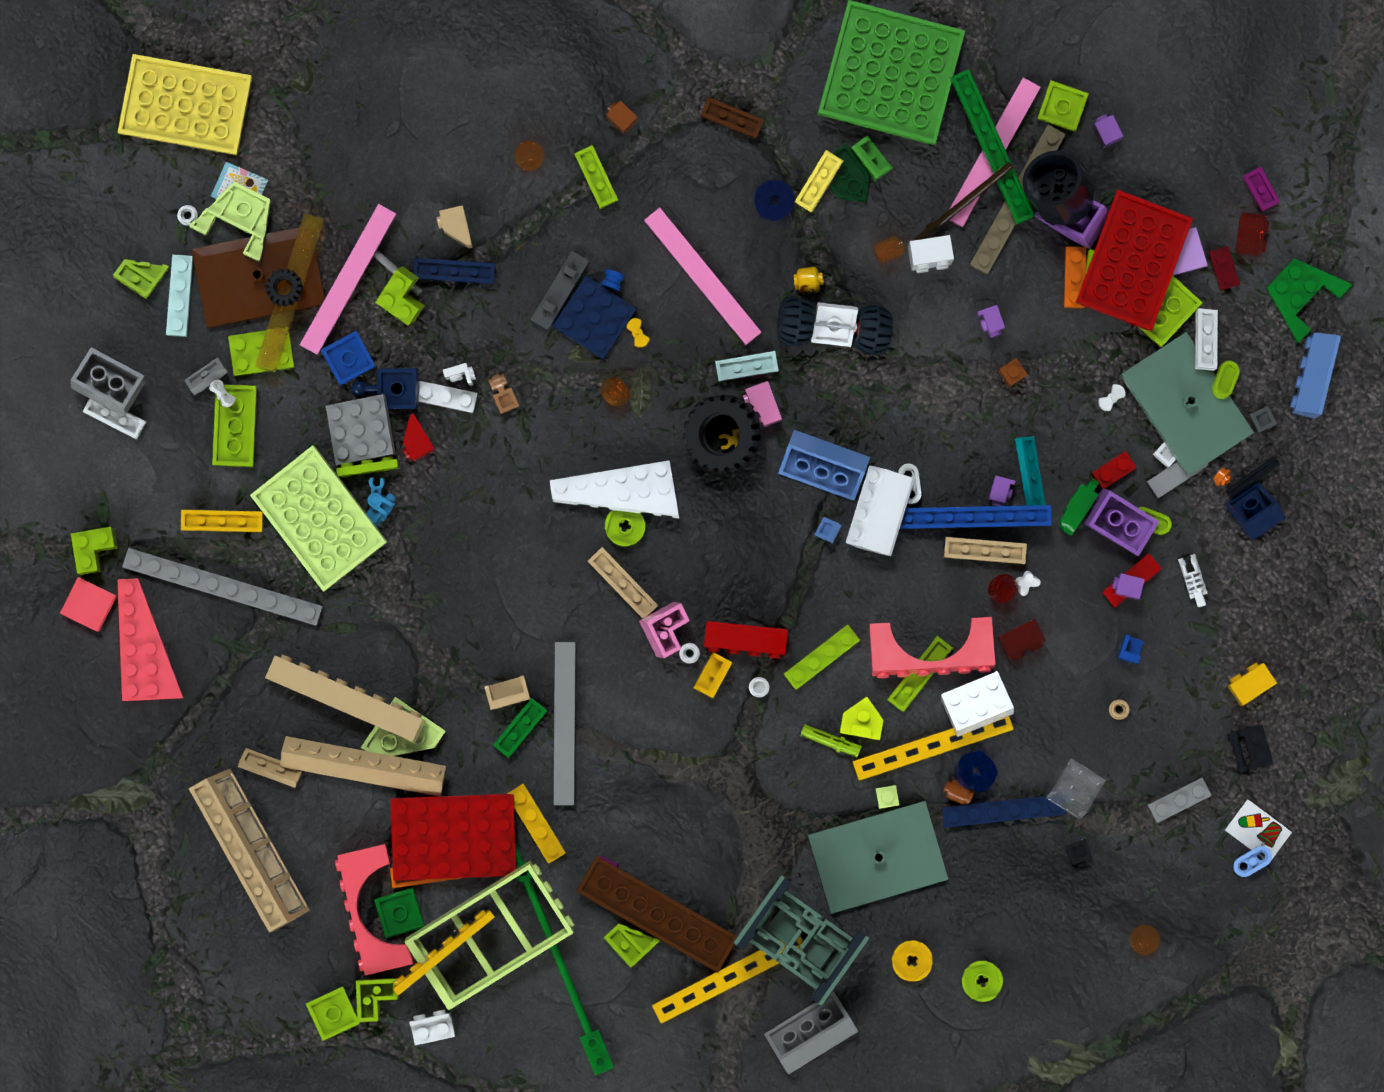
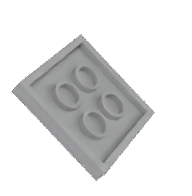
[326,394,395,466]

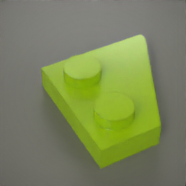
[113,259,169,299]
[603,924,660,968]

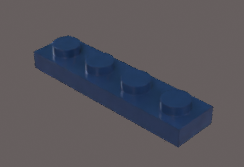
[413,258,495,284]

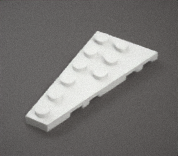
[550,460,679,518]

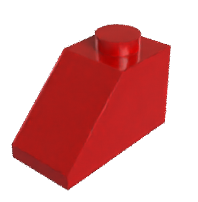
[402,413,435,462]

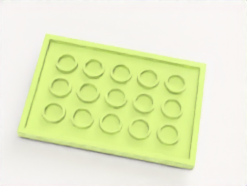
[250,445,388,592]

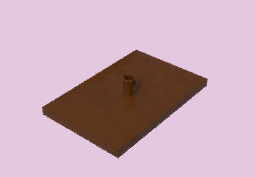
[192,225,325,328]

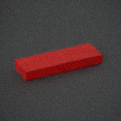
[1102,553,1162,608]

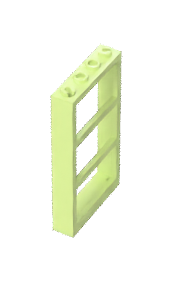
[405,861,575,1011]

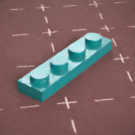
[1015,436,1046,506]

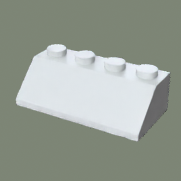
[846,465,915,556]

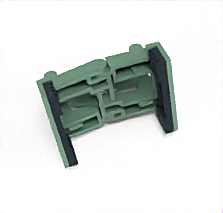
[733,875,869,1006]

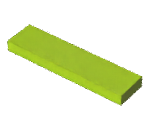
[887,636,953,712]

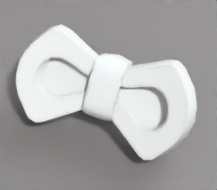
[209,380,235,407]
[1098,384,1125,411]

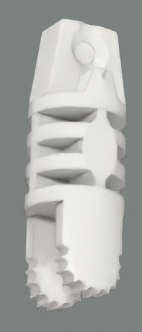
[1178,554,1208,607]

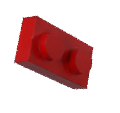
[1091,451,1137,489]

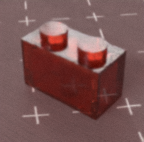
[997,619,1046,661]

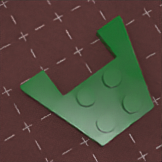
[1266,258,1352,343]

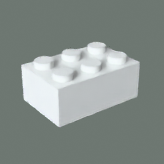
[941,671,1014,737]

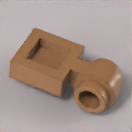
[488,374,519,414]

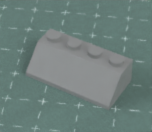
[764,991,858,1075]

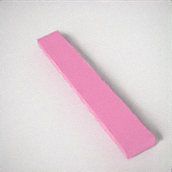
[949,78,1041,227]
[300,204,397,355]
[644,208,762,345]

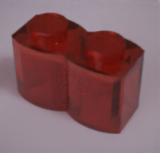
[1235,212,1269,257]

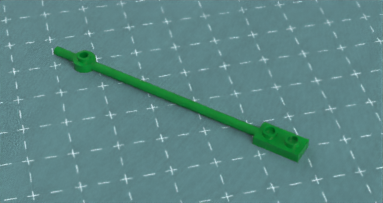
[515,842,614,1075]

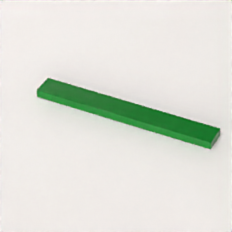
[950,69,1035,225]

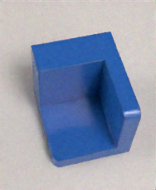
[1117,634,1144,664]

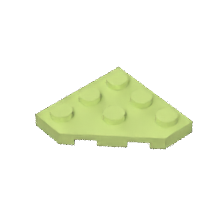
[361,697,446,756]

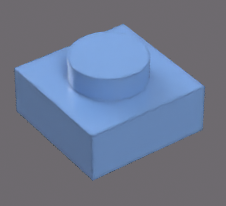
[815,517,842,543]

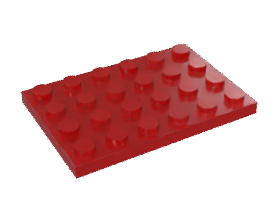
[1075,190,1193,332]
[390,794,516,881]

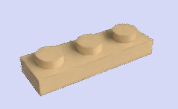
[238,748,302,788]

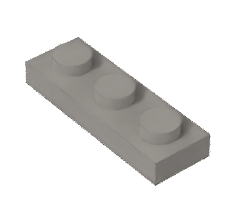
[1147,778,1212,823]

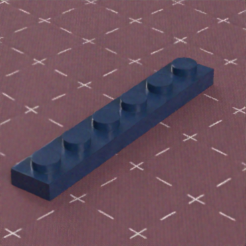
[942,794,1066,828]

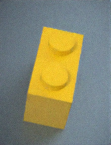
[1227,662,1277,706]

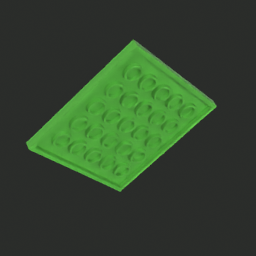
[818,0,965,146]

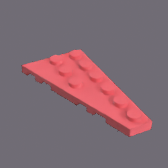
[118,578,184,701]

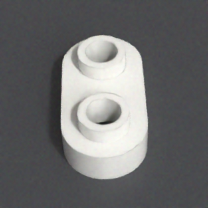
[898,464,921,505]

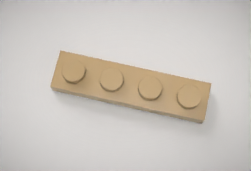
[944,537,1027,564]
[588,547,658,619]

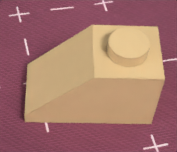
[437,205,473,248]

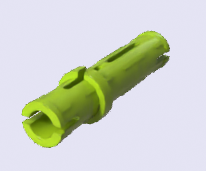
[800,724,862,758]

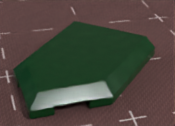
[814,142,870,202]

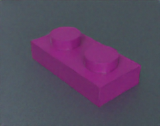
[1242,167,1280,212]

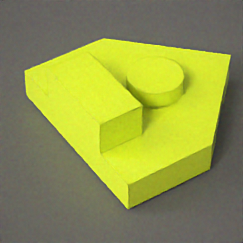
[840,697,883,740]

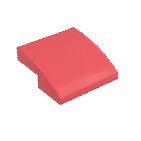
[60,577,117,632]

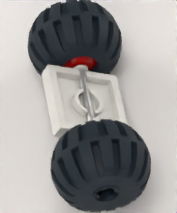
[777,296,893,355]

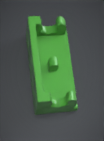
[851,136,893,182]

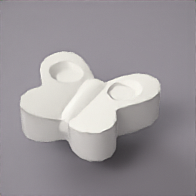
[1015,571,1041,596]

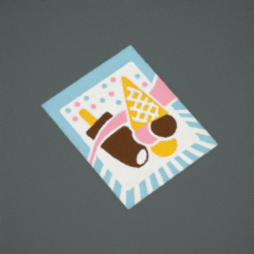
[211,162,268,199]

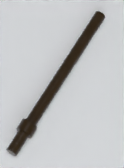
[914,162,1014,240]

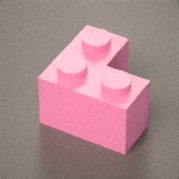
[639,602,690,658]

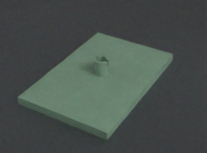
[1120,332,1254,476]
[808,801,948,914]

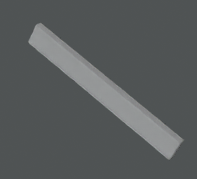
[554,642,575,805]

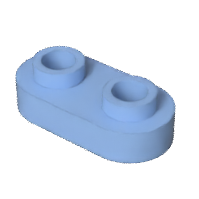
[1233,846,1272,877]

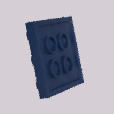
[553,276,637,360]

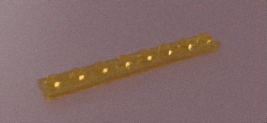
[255,213,325,373]

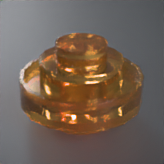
[514,141,544,171]
[601,377,630,407]
[1129,925,1160,955]

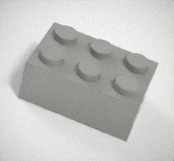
[70,347,145,417]

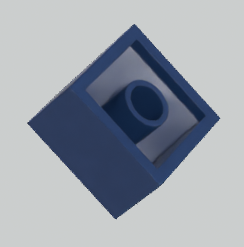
[1224,481,1285,541]

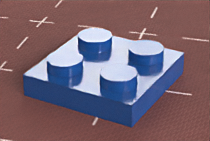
[321,331,376,386]

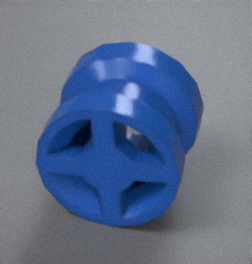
[601,269,625,291]

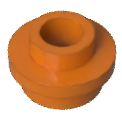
[1213,468,1232,487]

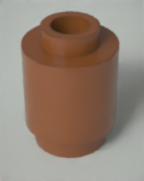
[943,779,975,805]

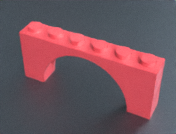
[869,617,995,679]
[335,844,414,975]

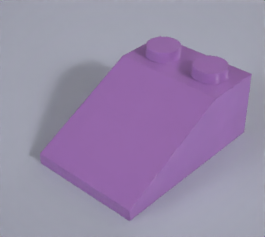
[1035,200,1109,249]
[1082,488,1160,556]

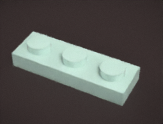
[715,351,779,382]

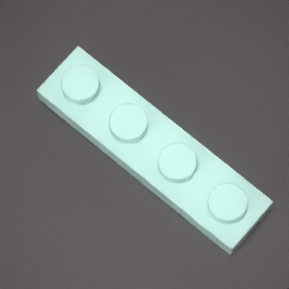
[166,254,193,337]

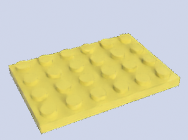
[118,54,252,155]

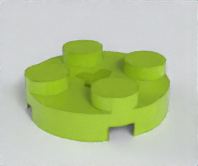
[605,510,645,547]
[962,960,1003,1002]

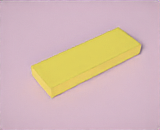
[795,150,844,213]

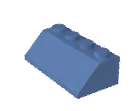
[1290,333,1341,419]
[778,430,870,501]

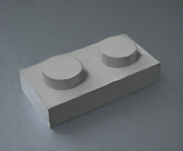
[184,357,228,396]

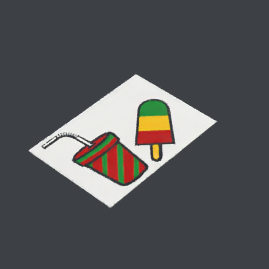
[1225,799,1292,859]

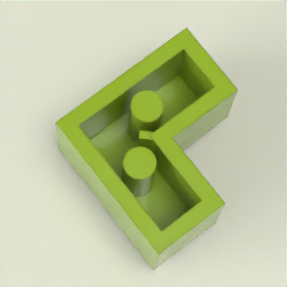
[375,266,425,326]
[71,527,118,575]
[356,978,400,1022]

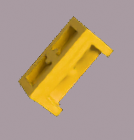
[694,653,732,699]

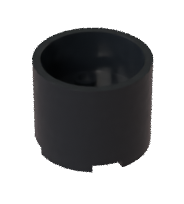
[1023,151,1094,226]

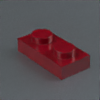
[1208,246,1240,291]

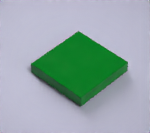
[374,887,425,938]

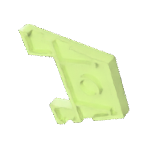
[189,181,271,262]

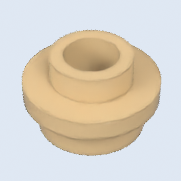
[1109,699,1130,720]

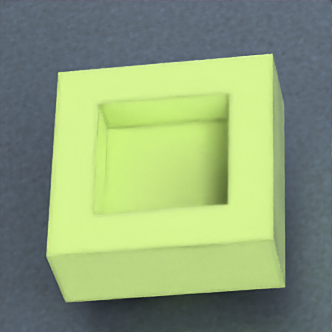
[876,785,899,809]

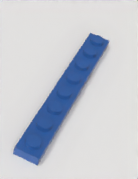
[900,505,1052,529]

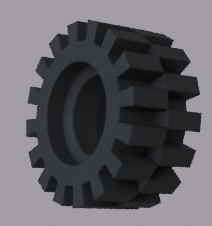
[265,268,303,307]

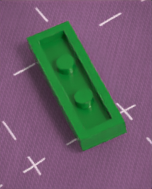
[493,698,547,758]

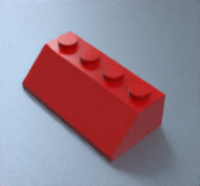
[704,621,788,659]

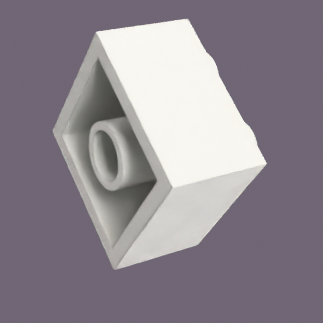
[908,235,954,273]

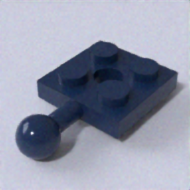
[352,368,419,409]

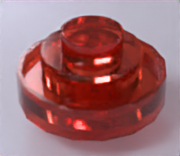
[988,574,1018,603]

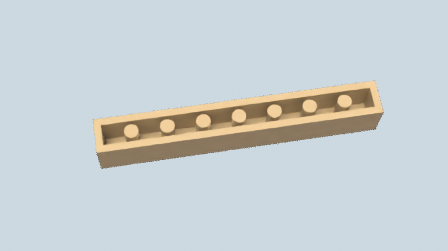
[265,654,425,743]
[281,736,446,797]

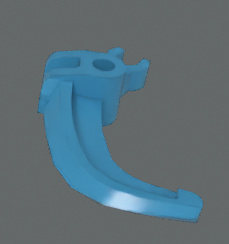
[366,478,396,527]

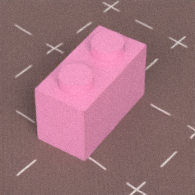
[743,381,782,427]

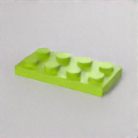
[212,385,257,467]

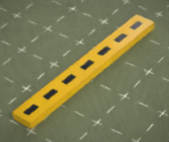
[852,716,1014,781]
[652,935,803,1024]

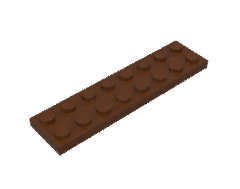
[576,855,737,972]

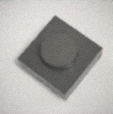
[1249,406,1277,433]

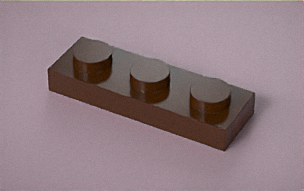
[700,97,764,139]

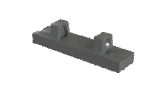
[531,251,589,331]

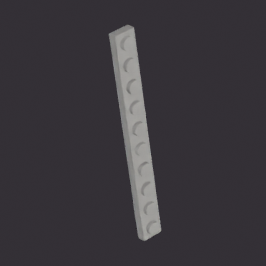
[122,548,323,626]

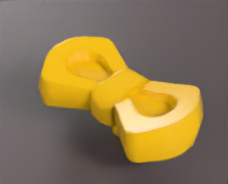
[626,318,650,348]

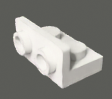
[443,363,476,386]
[409,1010,455,1045]

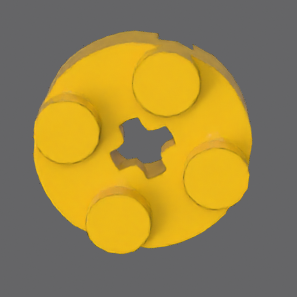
[892,940,933,981]

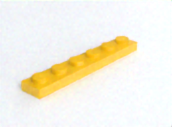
[392,910,495,995]

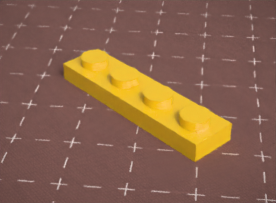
[181,510,263,532]
[507,783,566,864]

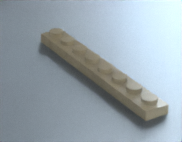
[970,125,1066,275]

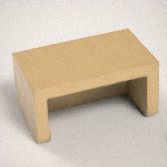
[484,675,531,710]

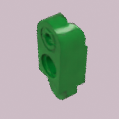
[1059,478,1099,536]

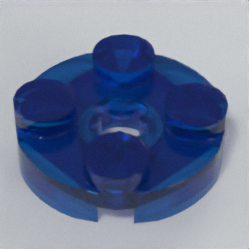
[754,180,795,221]
[956,751,998,792]

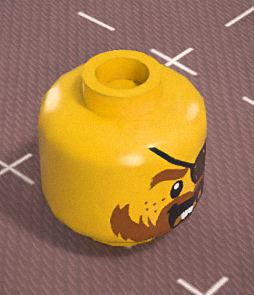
[794,267,824,294]

